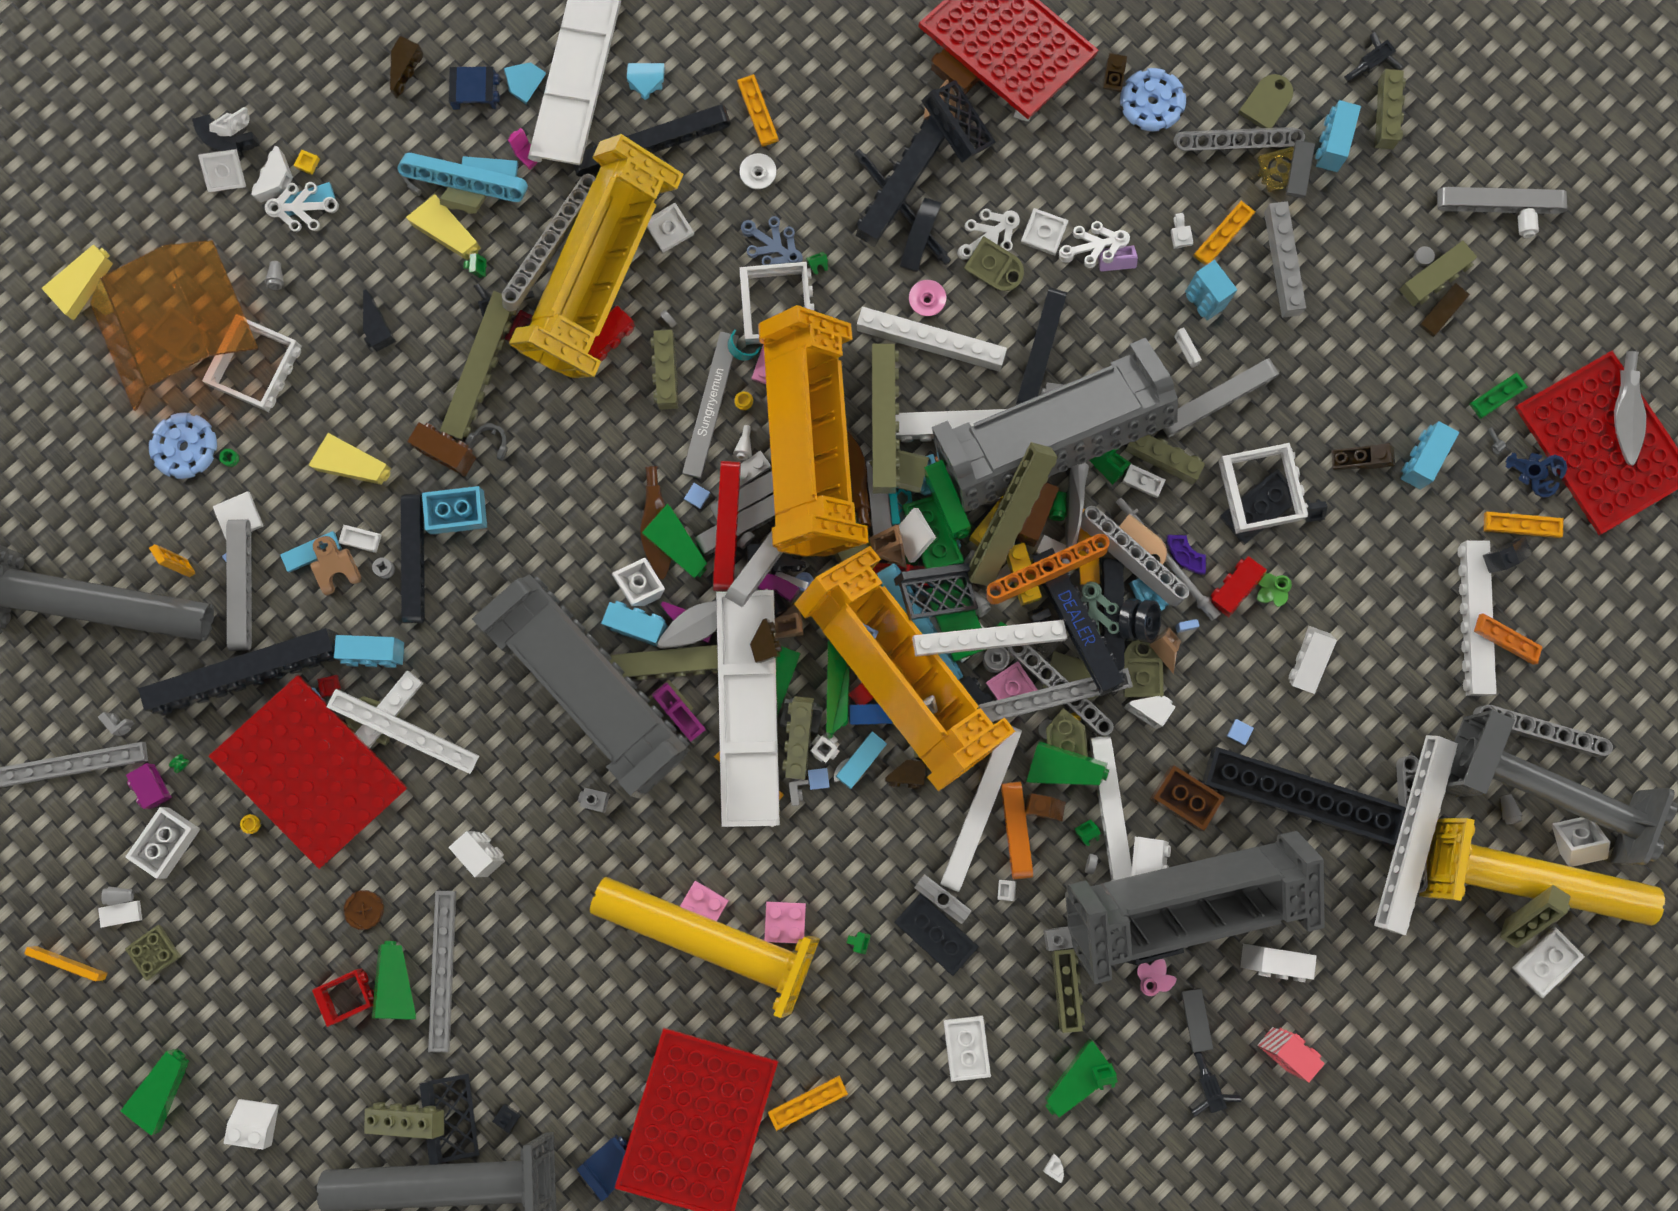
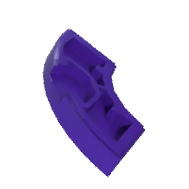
[1167,535,1206,575]

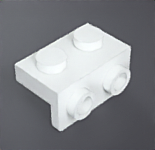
[209,107,250,137]

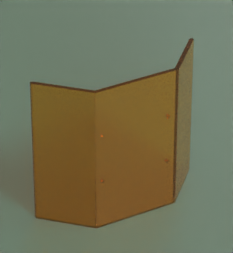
[90,240,258,411]

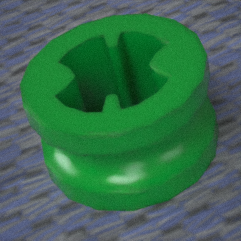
[219,449,239,467]
[169,754,189,773]

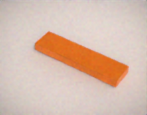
[1474,613,1542,665]

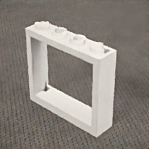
[740,262,814,345]
[202,315,302,412]
[1219,443,1308,534]

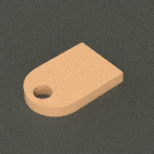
[1117,514,1167,569]

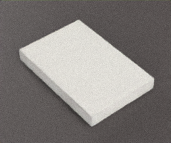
[1512,927,1585,998]
[943,1015,991,1082]

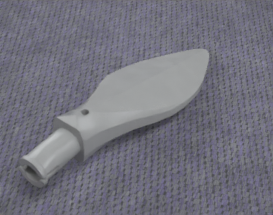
[1614,351,1646,465]
[1065,462,1089,548]
[657,589,758,648]

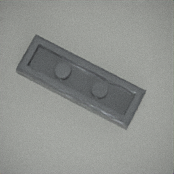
[1286,140,1315,198]
[1181,988,1213,1052]

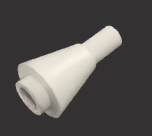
[733,425,752,460]

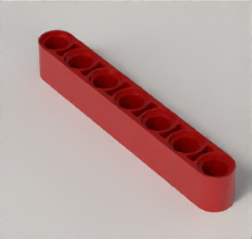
[713,461,741,592]

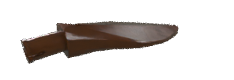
[847,430,871,529]
[640,466,671,580]

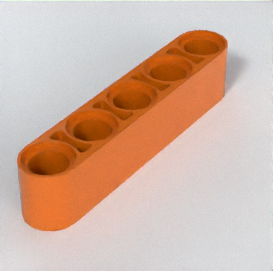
[1001,781,1033,880]

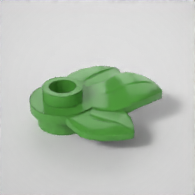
[1257,573,1292,607]

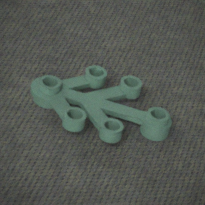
[1080,582,1120,635]

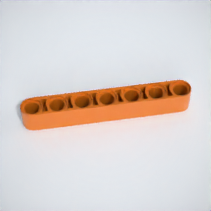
[986,534,1110,605]

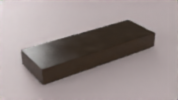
[1419,283,1470,337]

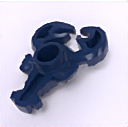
[1505,453,1567,497]

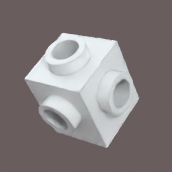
[811,733,840,763]

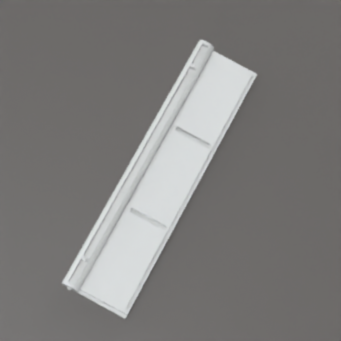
[528,0,621,165]
[716,589,780,827]

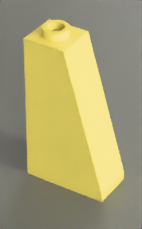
[406,194,481,260]
[42,244,113,320]
[309,433,391,485]

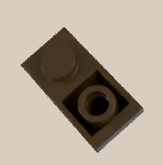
[1103,53,1127,92]
[750,618,782,663]
[885,760,926,789]

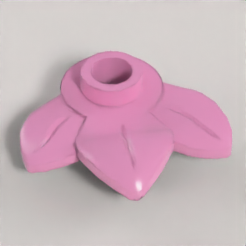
[1137,959,1177,996]

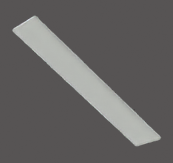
[775,572,809,589]

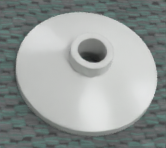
[740,153,776,189]

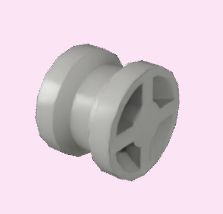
[372,558,395,579]

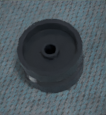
[1119,598,1161,643]

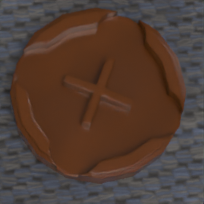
[344,890,384,930]

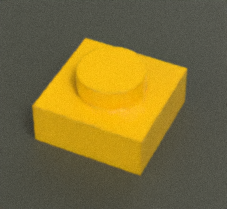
[294,149,320,175]

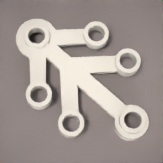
[265,182,339,232]
[957,209,1020,260]
[1059,221,1130,268]

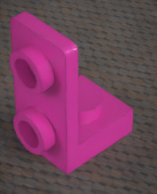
[508,128,538,170]

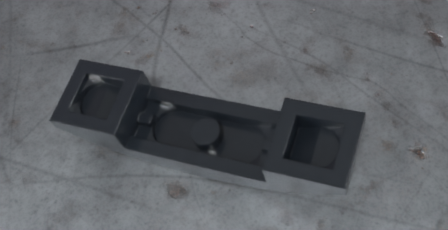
[900,197,942,272]

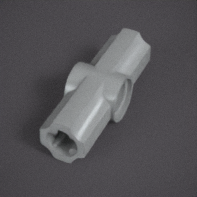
[914,874,972,924]

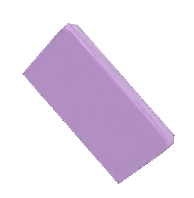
[1098,246,1138,271]

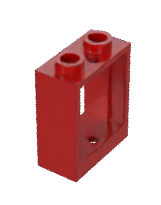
[312,968,374,1027]

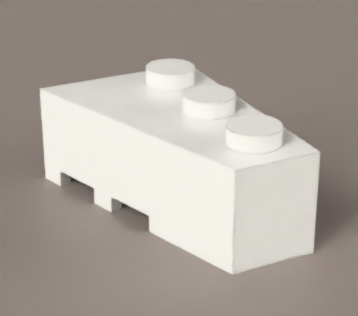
[1289,626,1337,694]
[1240,944,1316,982]

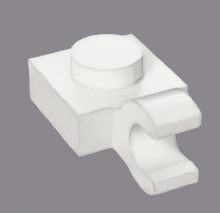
[1171,213,1193,249]

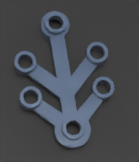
[741,216,803,265]

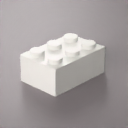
[125,807,200,879]
[448,831,505,877]

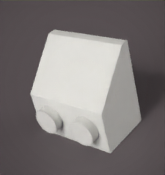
[612,558,665,606]
[1124,696,1175,729]
[1552,817,1610,867]
[1131,837,1171,876]
[224,1099,279,1150]

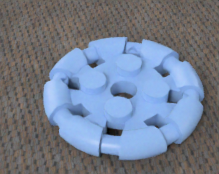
[1120,68,1186,131]
[149,413,217,479]

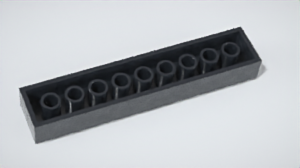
[138,628,339,716]
[1202,747,1406,846]

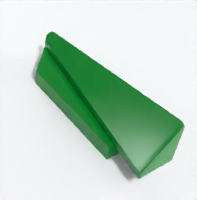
[1089,449,1131,485]
[826,641,850,739]

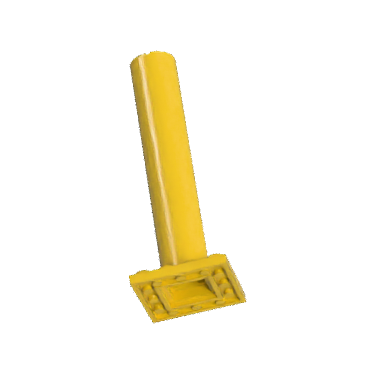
[1419,818,1665,926]
[590,877,820,1018]

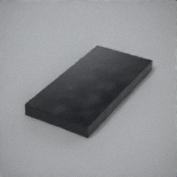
[1219,468,1293,545]
[894,893,979,976]

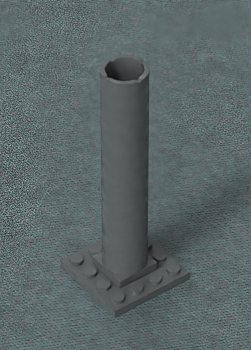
[0,545,214,641]
[317,1132,556,1211]

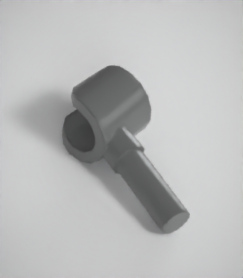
[1488,427,1506,455]

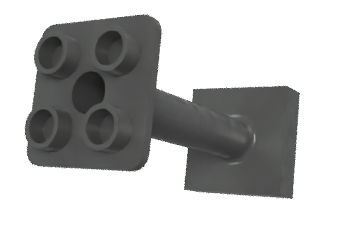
[1446,710,1678,865]

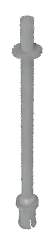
[1116,497,1221,621]

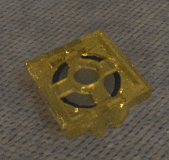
[1257,146,1294,192]

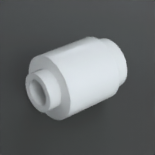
[1518,208,1539,238]

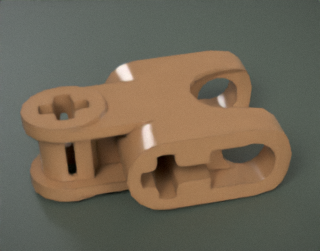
[311,536,362,596]

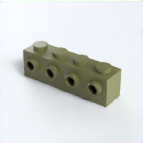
[1375,69,1406,149]
[1399,240,1477,307]
[651,330,678,410]
[1125,434,1206,485]
[783,696,814,780]
[1500,885,1571,948]
[1052,948,1085,1033]
[364,1102,444,1139]

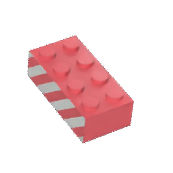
[1257,1027,1325,1083]

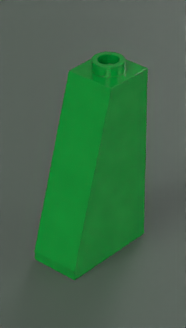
[924,460,971,540]
[642,504,707,579]
[1026,742,1109,785]
[372,941,416,1020]
[1045,1039,1117,1118]
[121,1049,189,1135]

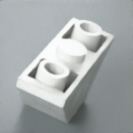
[251,146,293,203]

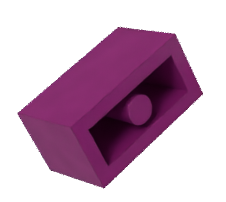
[126,763,172,809]

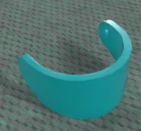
[728,330,761,361]

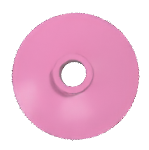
[909,280,946,316]

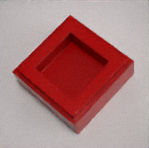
[317,675,341,698]
[849,683,874,705]

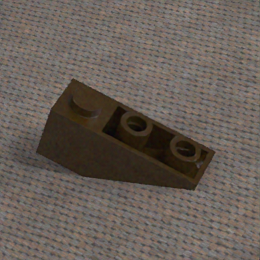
[390,36,423,99]
[1332,443,1395,469]

